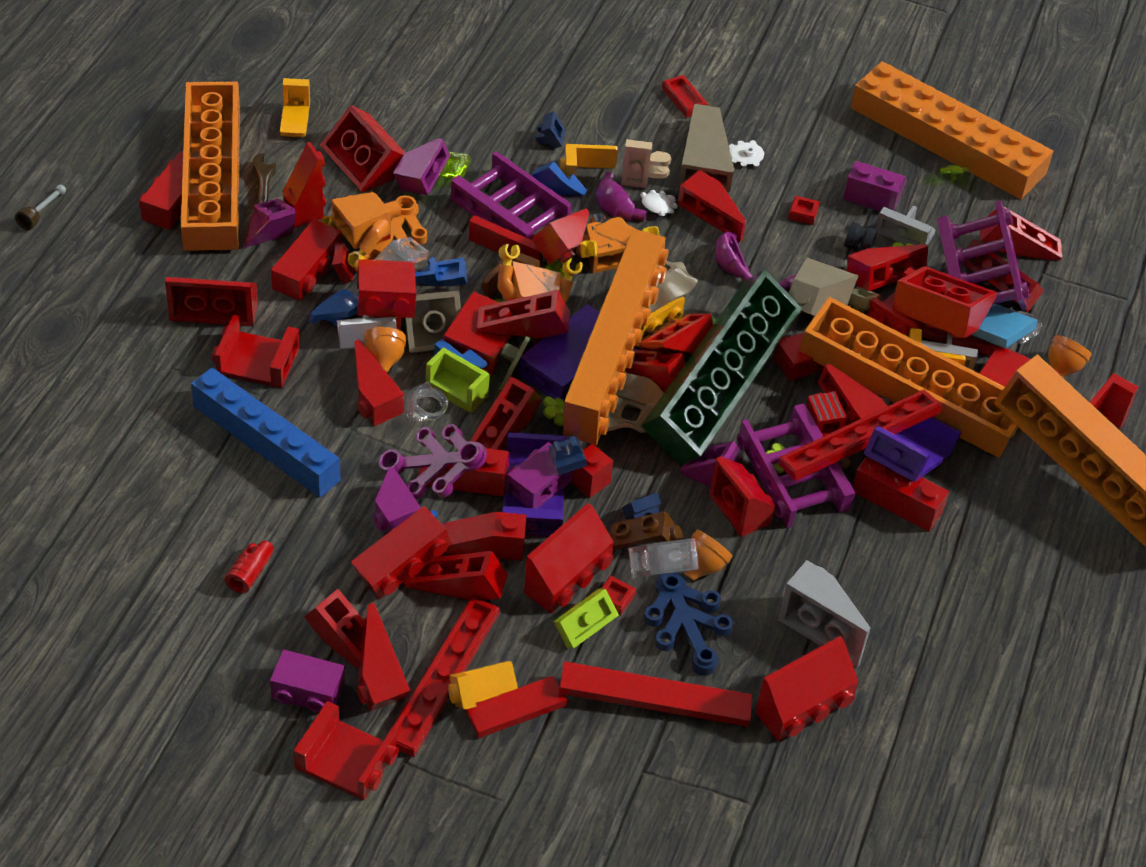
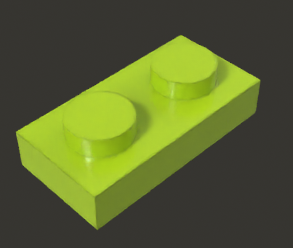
[553,589,619,649]

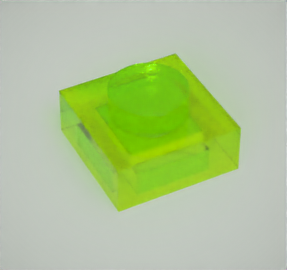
[439,151,471,179]

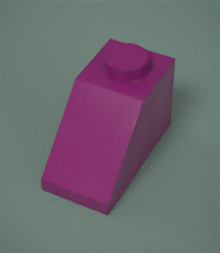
[393,138,450,196]
[372,467,421,535]

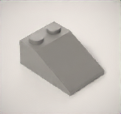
[778,560,871,668]

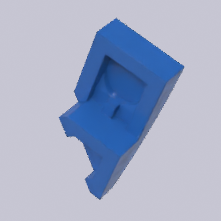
[415,256,467,286]
[309,289,358,326]

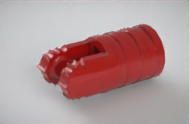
[224,540,274,594]

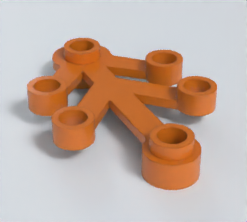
[364,196,428,262]

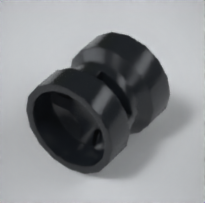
[844,222,878,251]

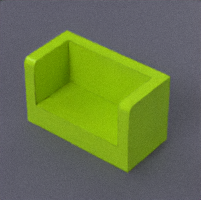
[426,347,489,413]

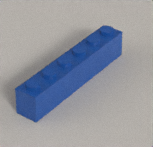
[191,368,341,498]

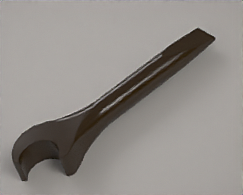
[252,153,276,204]

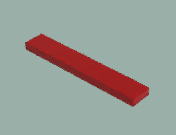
[779,389,942,482]
[389,596,500,757]
[559,661,752,727]

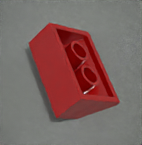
[320,105,405,192]
[893,266,997,338]
[165,277,258,326]
[524,503,614,614]
[755,636,859,741]

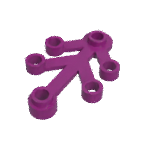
[379,424,487,500]

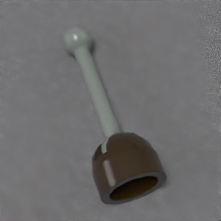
[15,185,66,230]

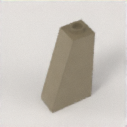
[679,104,734,192]

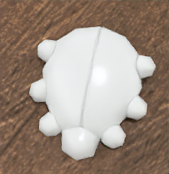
[729,140,764,167]
[640,190,678,216]

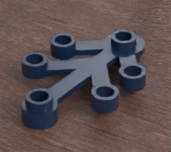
[644,572,733,676]

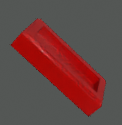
[661,75,709,118]

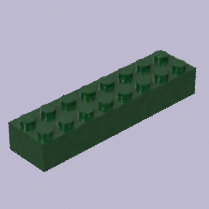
[641,269,802,466]

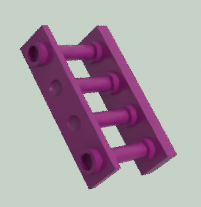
[450,151,572,241]
[937,200,1030,310]
[737,403,855,528]

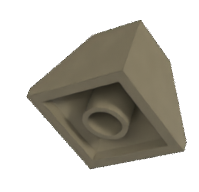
[789,258,858,318]
[402,291,461,353]

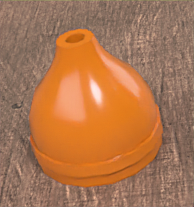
[363,327,406,373]
[1048,335,1092,378]
[684,530,733,581]

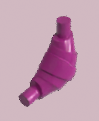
[595,172,647,221]
[715,231,752,282]

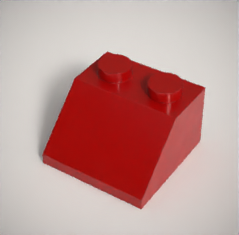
[709,456,775,537]

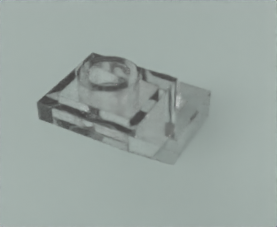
[374,237,429,263]
[629,539,699,579]

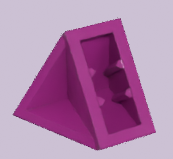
[242,198,295,249]
[679,441,744,487]

